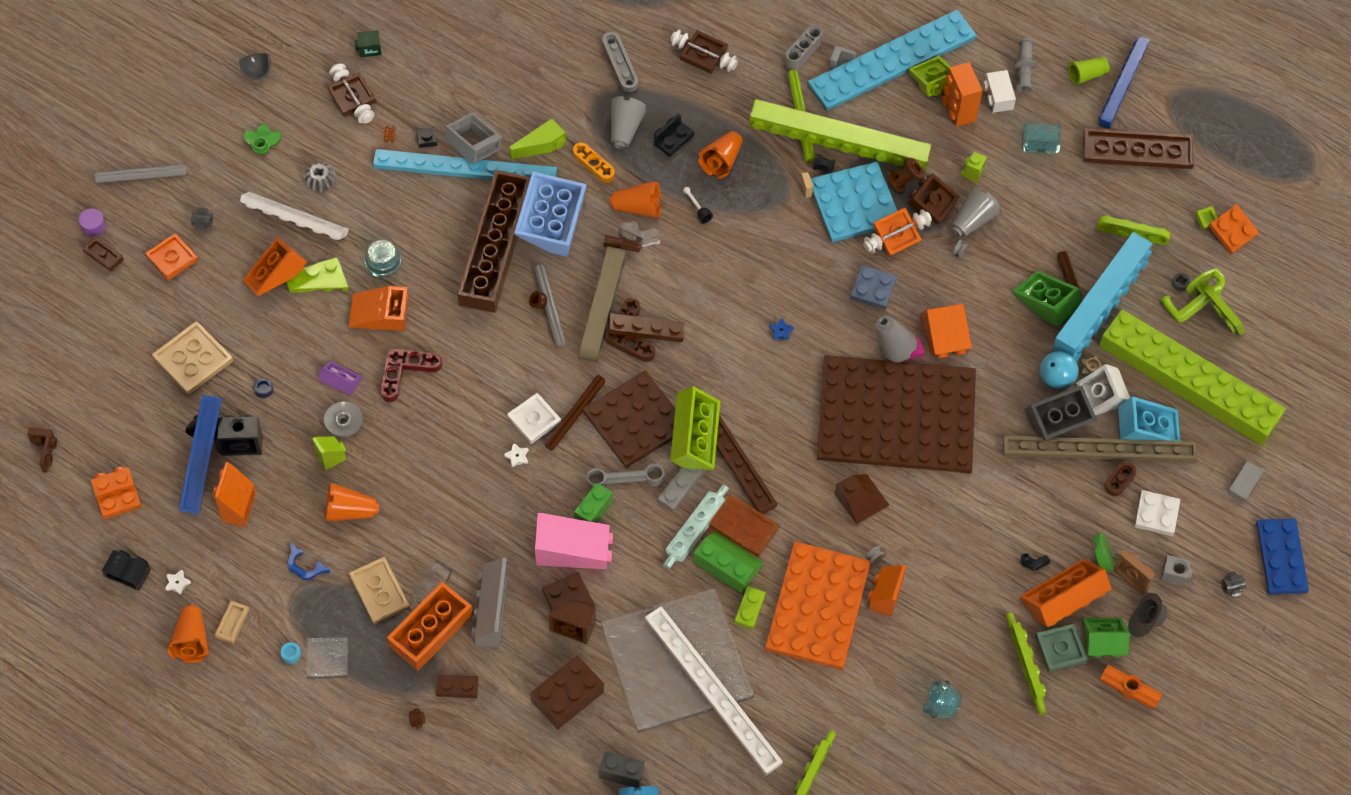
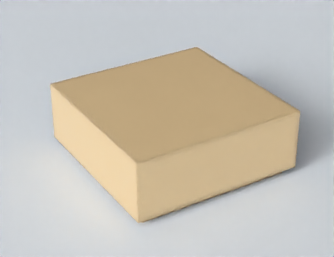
[800,172,813,198]

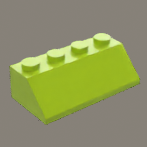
[670,386,721,470]

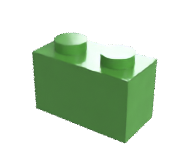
[574,483,613,523]

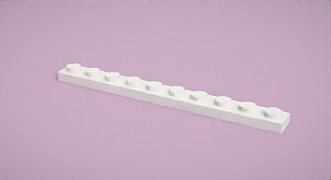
[645,606,783,776]

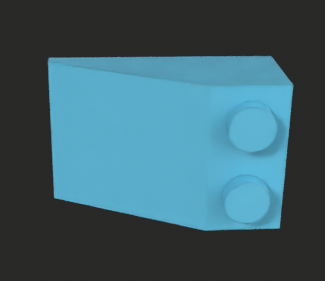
[1118,396,1181,441]

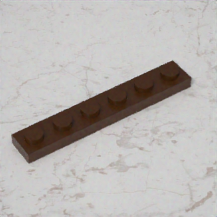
[716,414,777,515]

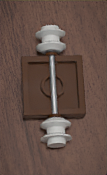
[670,30,738,74]
[327,64,376,124]

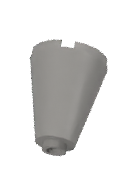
[611,96,646,149]
[952,186,1002,237]
[876,315,918,362]

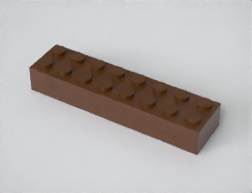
[458,170,531,313]

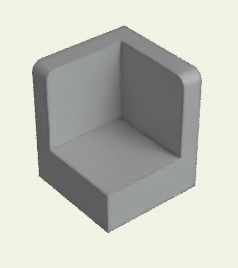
[829,46,856,70]

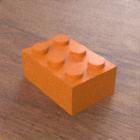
[942,62,983,127]

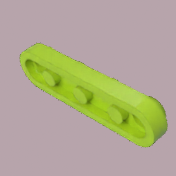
[1096,215,1171,245]

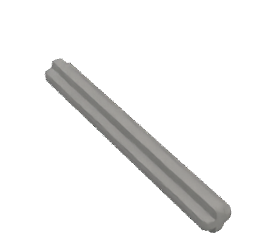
[94,164,187,183]
[534,265,566,347]

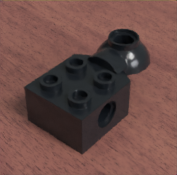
[185,415,263,456]

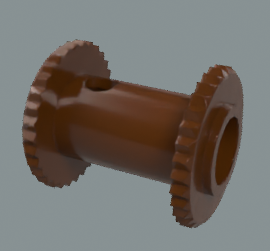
[887,157,924,193]

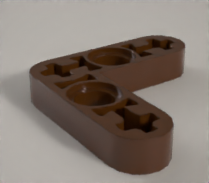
[605,298,655,362]

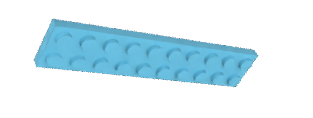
[808,10,977,111]

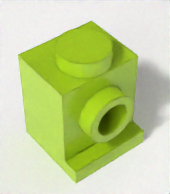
[961,151,987,182]

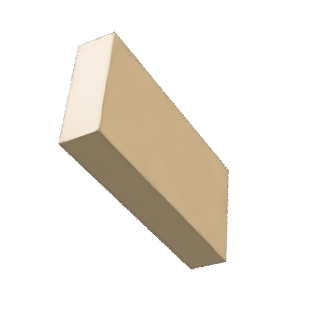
[214,601,250,644]

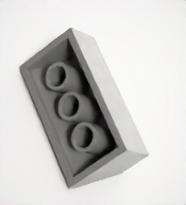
[472,558,508,648]

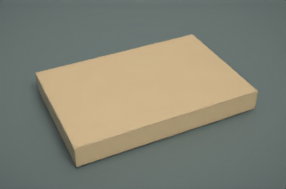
[348,556,410,625]

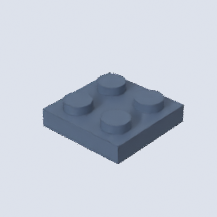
[850,265,897,310]

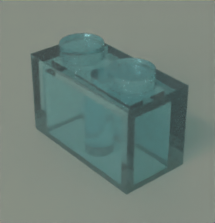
[1022,123,1061,153]

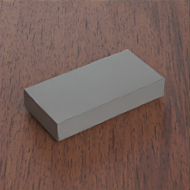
[1228,461,1264,502]

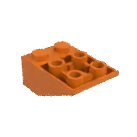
[348,286,409,331]
[213,462,256,527]

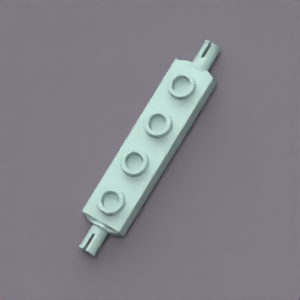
[663,485,729,569]

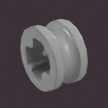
[952,240,969,259]
[865,546,885,565]

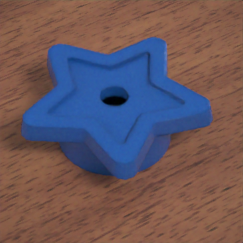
[769,319,794,340]

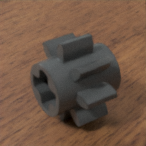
[191,207,213,231]
[1221,571,1246,597]

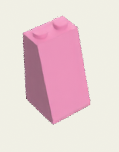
[535,513,613,569]

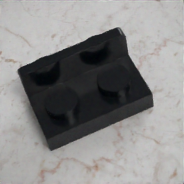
[654,114,694,158]

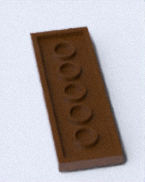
[1083,128,1194,169]

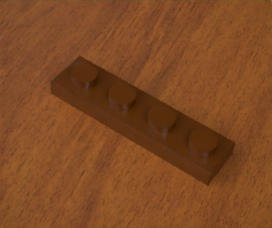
[608,313,684,342]

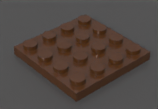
[583,370,676,468]

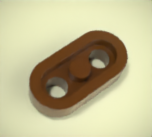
[1105,462,1136,496]

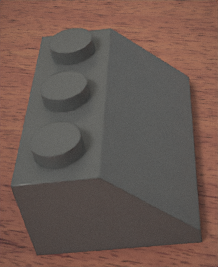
[1025,385,1097,441]

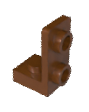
[27,427,57,472]

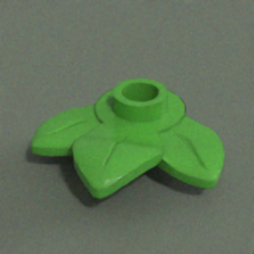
[244,123,281,154]

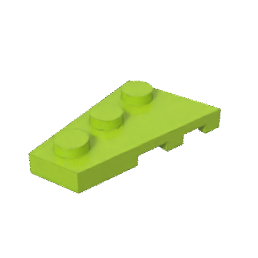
[286,257,349,293]

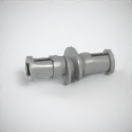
[1014,38,1037,93]

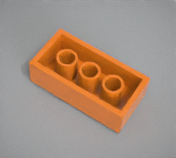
[387,582,473,671]

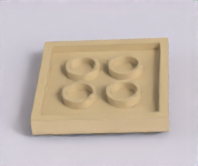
[152,321,233,395]

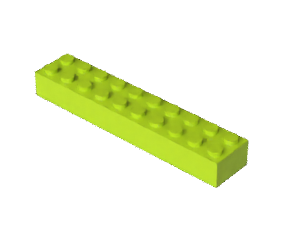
[1099,309,1287,446]

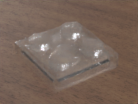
[306,637,349,679]

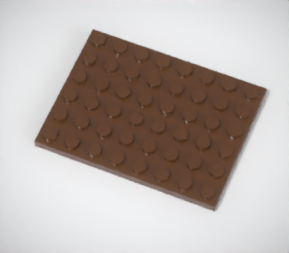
[817,355,976,473]

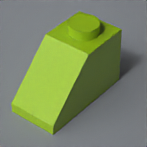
[312,436,347,471]

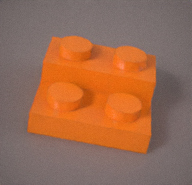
[91,466,142,519]

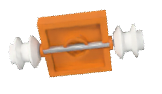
[863,208,932,257]

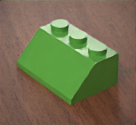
[693,531,764,594]

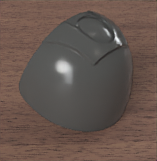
[239,53,271,80]

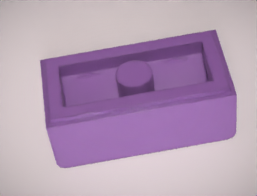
[318,361,363,395]

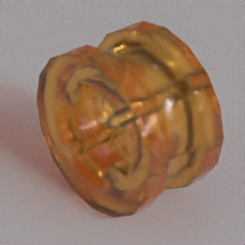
[384,126,396,143]

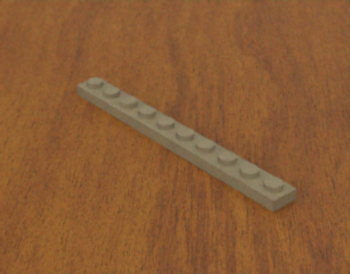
[1003,436,1198,462]

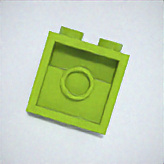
[909,56,952,97]

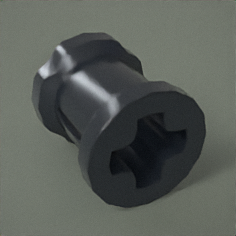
[813,154,836,174]

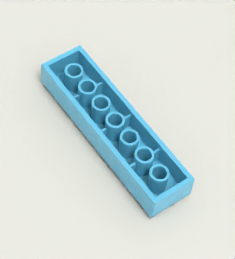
[1051,232,1152,362]

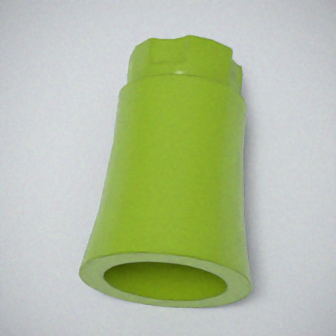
[1068,57,1110,86]

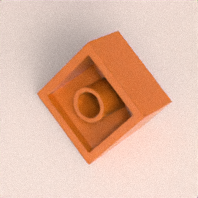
[867,565,907,617]

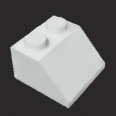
[1076,364,1130,415]

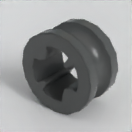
[1172,273,1190,291]

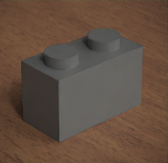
[599,751,645,788]

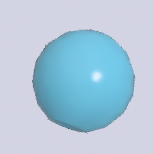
[1039,351,1079,390]

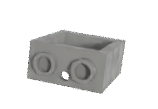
[444,112,502,164]

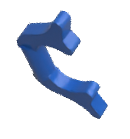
[287,543,330,580]

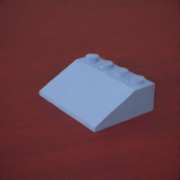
[514,172,587,257]

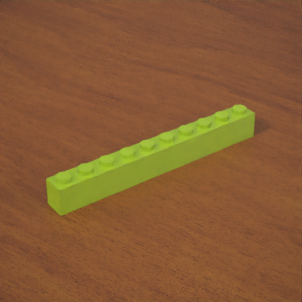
[748,99,931,171]

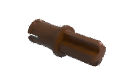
[604,235,641,252]

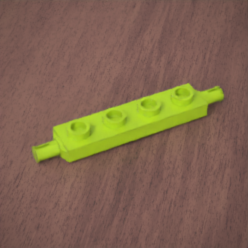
[1006,613,1047,715]
[795,730,836,795]

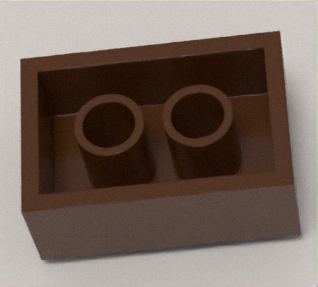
[531,655,604,730]

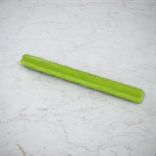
[788,70,815,162]

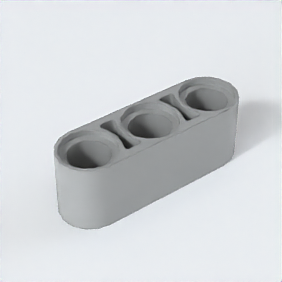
[785,25,823,71]

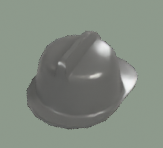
[1128,593,1167,637]

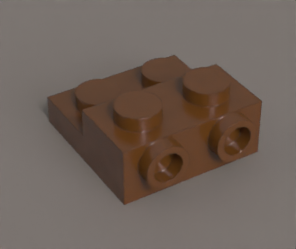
[907,173,960,225]

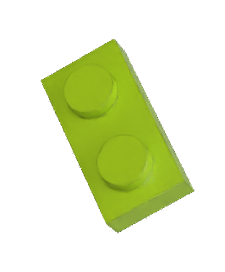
[734,586,766,630]

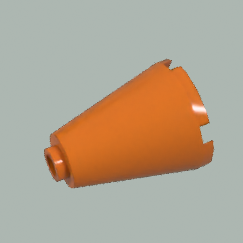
[698,131,743,179]
[610,181,661,218]
[324,483,379,522]
[167,605,209,663]

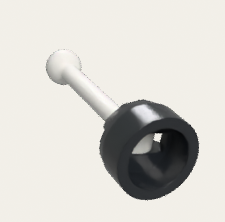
[683,187,713,224]

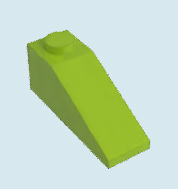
[509,119,566,159]

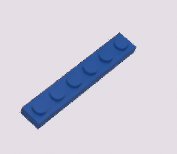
[179,395,222,514]

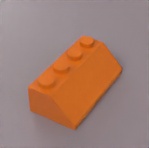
[1020,559,1112,627]

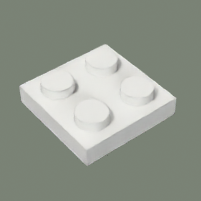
[507,393,561,444]
[1134,490,1180,536]

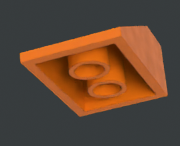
[242,237,307,296]

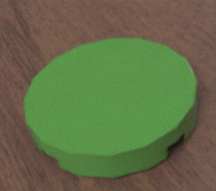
[1093,533,1114,572]

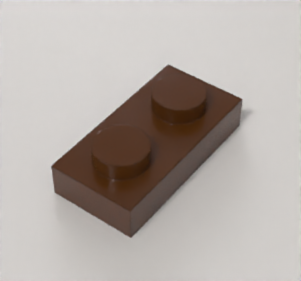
[83,236,124,272]
[436,675,479,698]

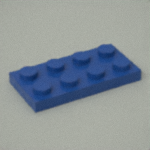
[1256,518,1309,595]

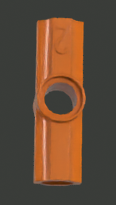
[1099,665,1162,710]

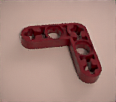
[381,349,442,402]

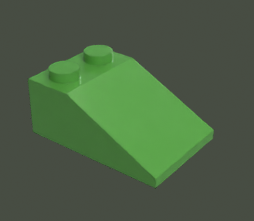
[1013,270,1082,326]

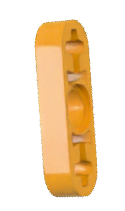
[573,143,615,183]

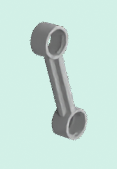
[587,464,664,489]

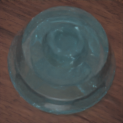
[364,240,402,277]
[924,680,961,719]

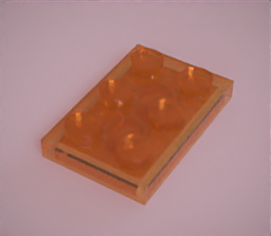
[709,494,780,557]

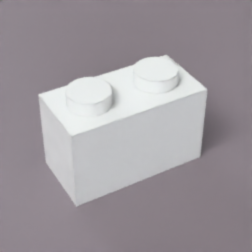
[982,70,1016,113]

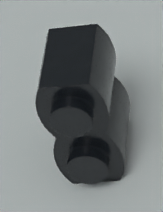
[102,550,151,590]

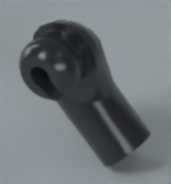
[1020,553,1050,571]

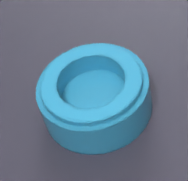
[280,642,301,664]

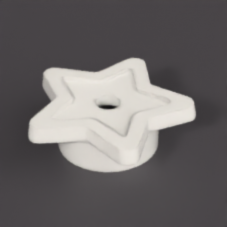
[504,444,529,467]
[165,570,191,595]

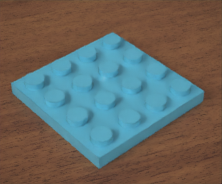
[811,162,897,243]

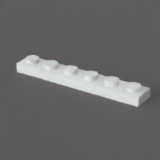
[240,192,349,240]

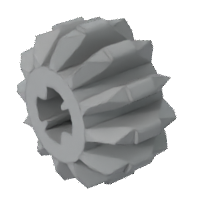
[304,161,336,193]

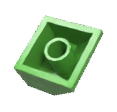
[1082,617,1130,658]

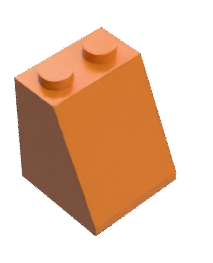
[920,304,972,359]

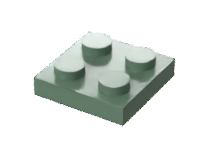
[1035,624,1088,672]

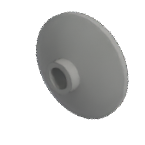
[324,402,363,437]

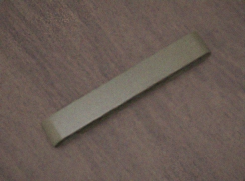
[579,246,627,362]

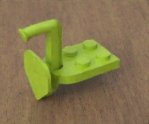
[1160,268,1246,335]

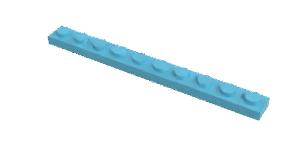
[373,149,557,180]

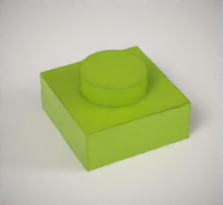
[1194,206,1218,230]

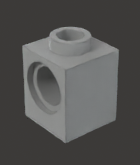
[1161,555,1193,586]

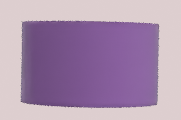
[79,208,106,236]

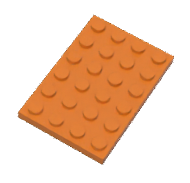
[765,541,870,670]

